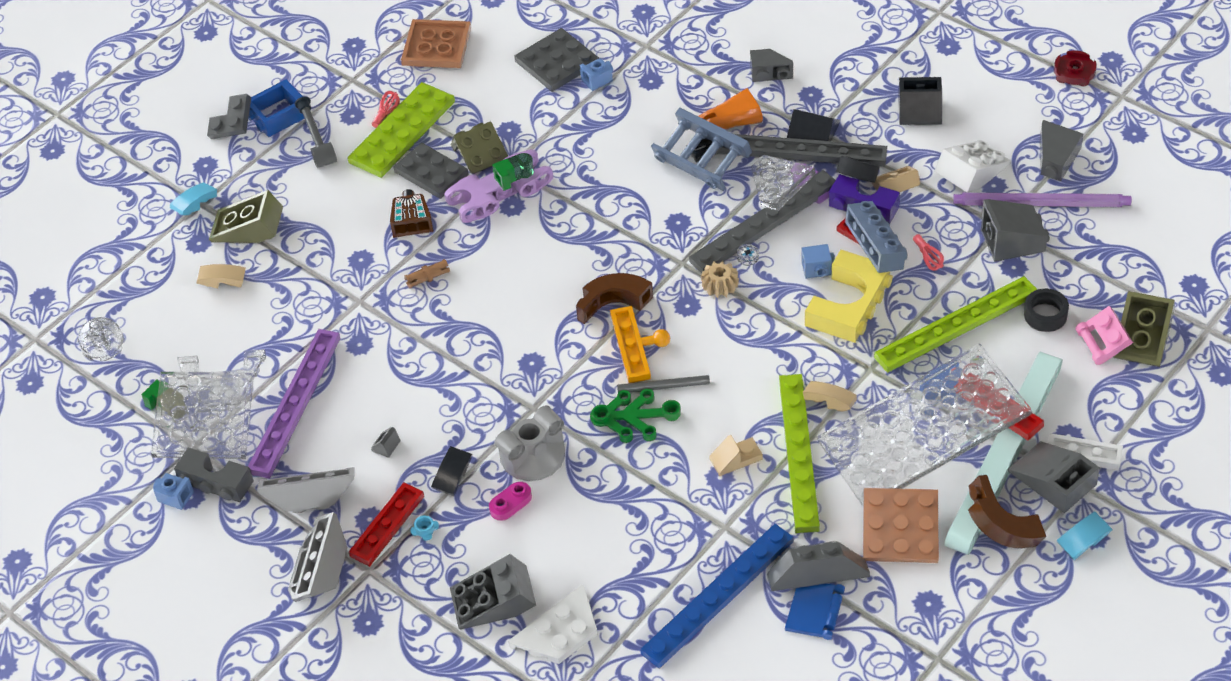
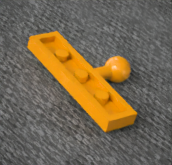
[610,306,670,383]

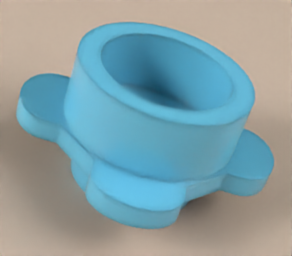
[410,515,439,541]

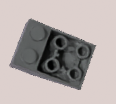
[1008,441,1100,514]
[450,554,536,630]

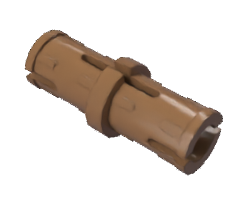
[404,259,450,289]

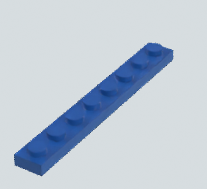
[640,524,794,669]

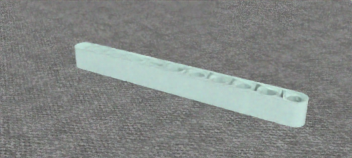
[945,352,1063,555]

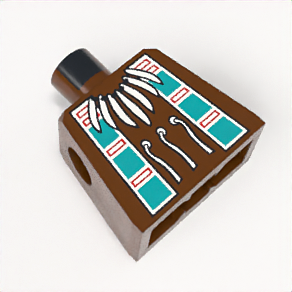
[390,189,434,238]

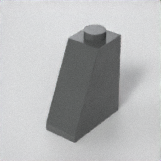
[1040,120,1084,181]

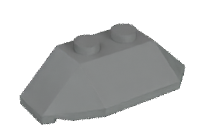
[257,467,355,513]
[288,512,348,602]

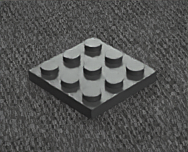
[514,28,599,92]

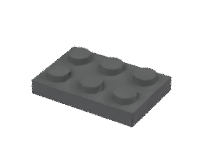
[393,143,469,199]

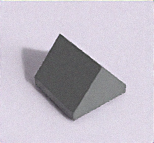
[371,427,401,458]

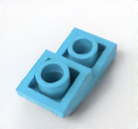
[170,182,217,215]
[1056,512,1112,561]

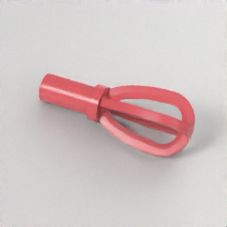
[372,91,400,128]
[913,234,944,271]

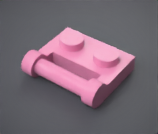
[1075,306,1133,365]

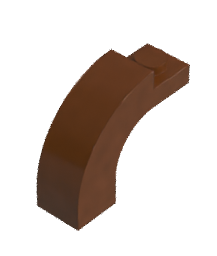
[576,273,653,324]
[968,474,1047,549]

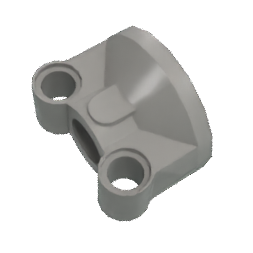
[494,405,565,481]

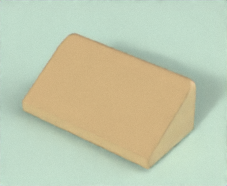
[871,166,920,192]

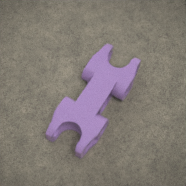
[444,149,553,223]

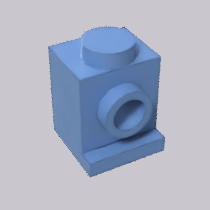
[580,58,613,91]
[153,473,194,510]

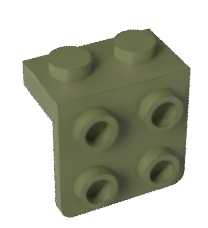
[450,121,508,174]

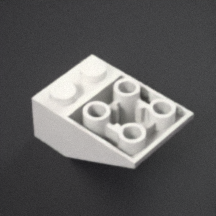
[934,140,1012,193]

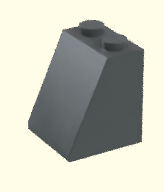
[981,199,1050,262]

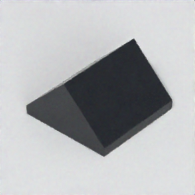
[786,109,840,141]

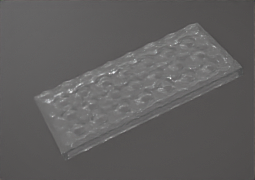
[817,344,1032,508]

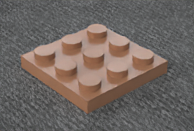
[401,19,471,68]
[863,488,939,563]

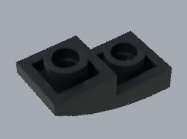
[431,446,473,496]

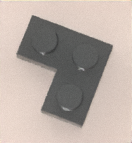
[207,94,251,139]

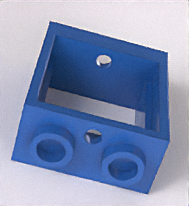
[248,79,305,137]

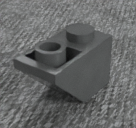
[750,49,793,82]

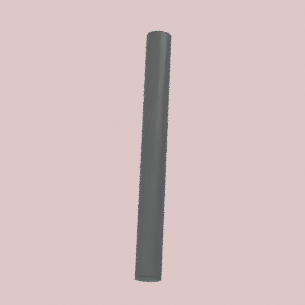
[617,375,710,392]

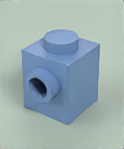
[801,244,835,279]

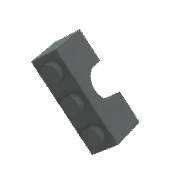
[174,447,254,502]

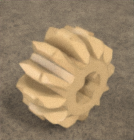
[701,260,739,298]

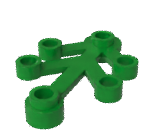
[590,389,681,443]

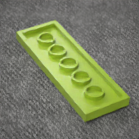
[347,82,455,178]

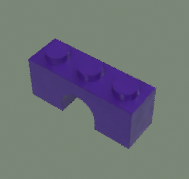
[829,174,900,225]

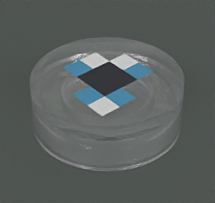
[737,244,759,266]

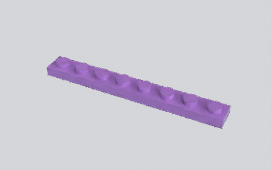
[248,329,341,479]

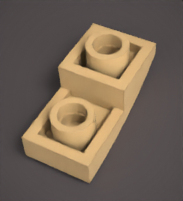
[196,264,246,289]
[803,381,857,411]

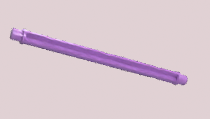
[953,192,1132,207]

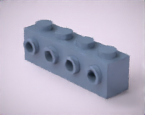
[845,201,908,273]

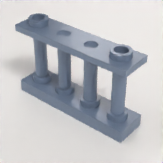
[651,107,752,191]

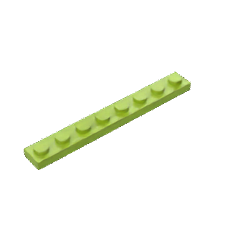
[874,276,1037,373]
[779,374,820,533]

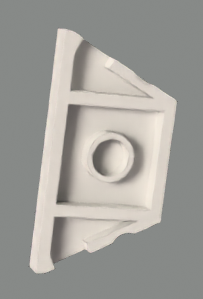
[508,585,597,664]

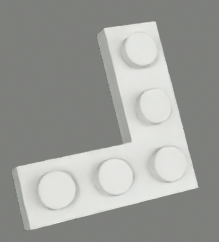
[1039,433,1123,497]

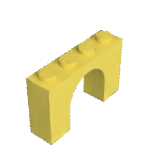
[805,249,893,343]

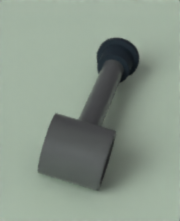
[294,96,337,168]

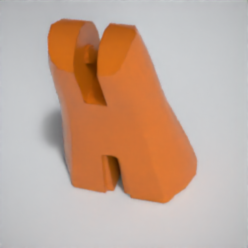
[699,88,763,130]

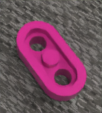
[489,482,532,521]

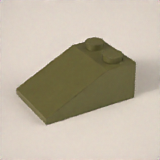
[209,190,283,243]
[1113,291,1175,367]

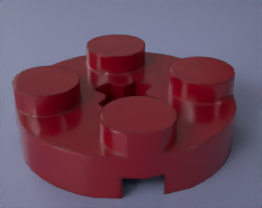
[1054,50,1097,86]

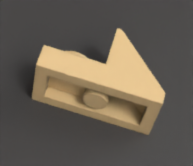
[709,435,763,476]

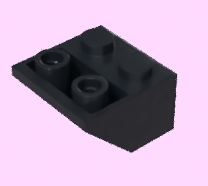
[898,77,942,125]

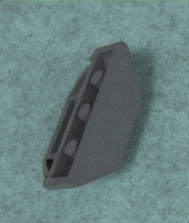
[767,541,870,591]

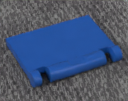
[785,583,845,640]

